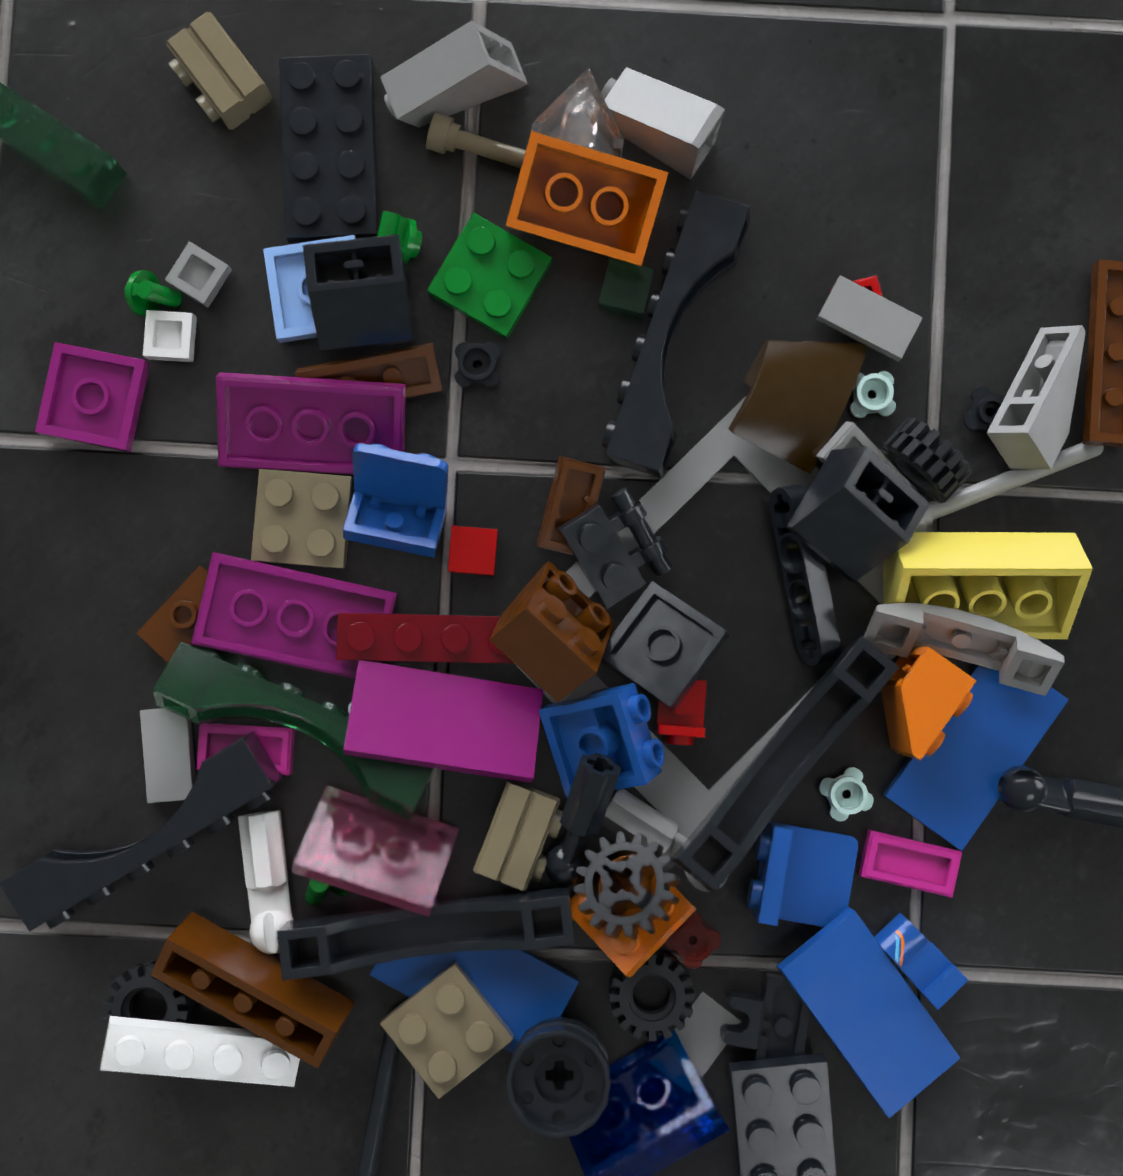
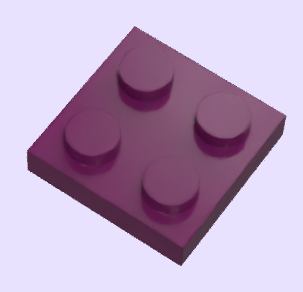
[35,342,150,453]

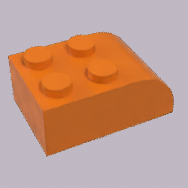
[506,131,669,266]

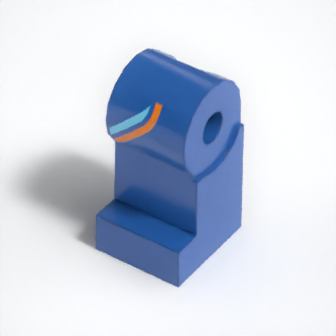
[874,912,968,1010]

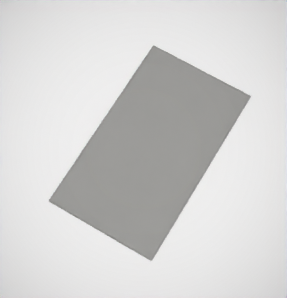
[649,991,742,1093]

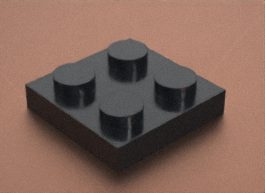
[601,581,729,711]

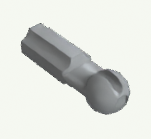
[602,789,729,892]

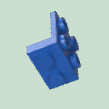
[343,443,449,558]
[747,821,858,927]

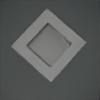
[165,241,232,308]

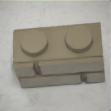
[166,12,273,130]
[473,780,563,891]

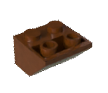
[489,561,615,702]

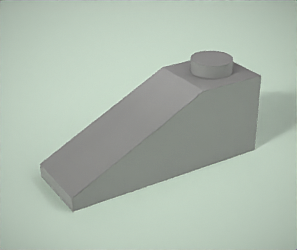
[987,325,1086,469]

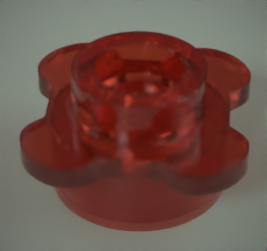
[665,911,721,969]

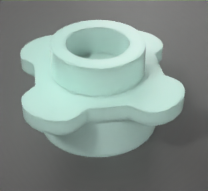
[850,371,896,418]
[819,767,874,821]

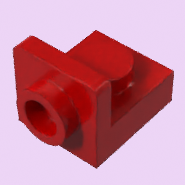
[655,680,707,745]

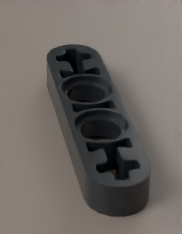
[769,484,841,666]

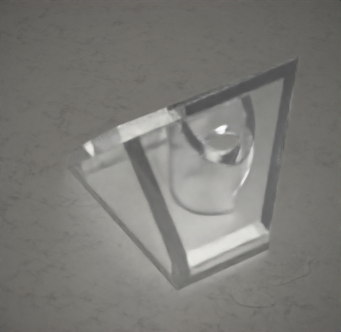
[531,68,624,158]

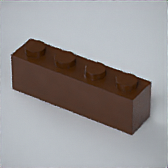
[151,911,355,1069]

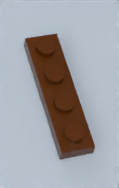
[1083,259,1123,448]

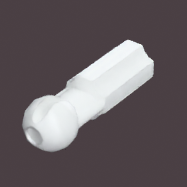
[238,810,294,954]

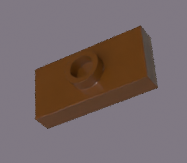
[536,456,606,555]
[136,566,208,665]

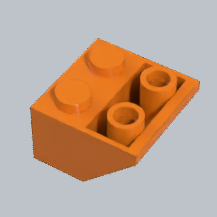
[881,646,976,761]

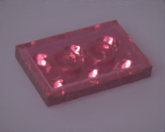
[292,785,459,917]

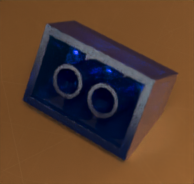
[568,1029,730,1176]

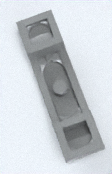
[863,603,1065,696]

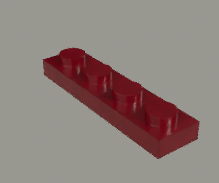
[337,613,514,663]

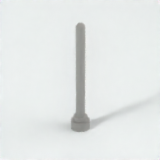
[915,442,1104,532]

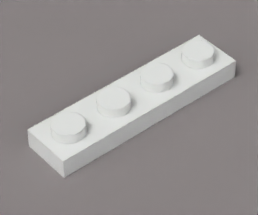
[100,1016,300,1087]

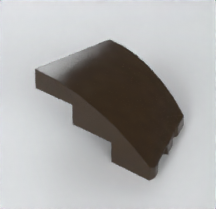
[728,340,868,474]

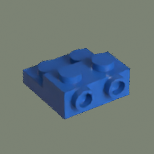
[538,683,665,798]

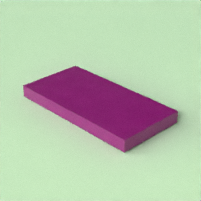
[216,372,406,475]
[191,552,397,679]
[343,660,543,783]

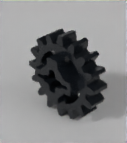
[574,831,681,940]

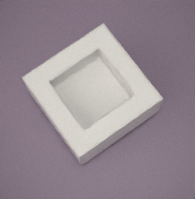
[143,310,197,362]

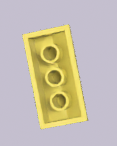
[883,532,1093,639]

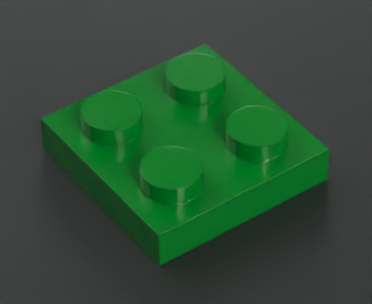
[427,212,553,340]

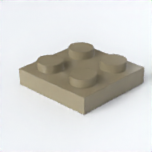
[251,469,354,569]
[380,961,514,1099]

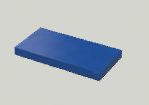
[882,664,1069,851]
[370,890,579,1054]
[777,907,960,1118]

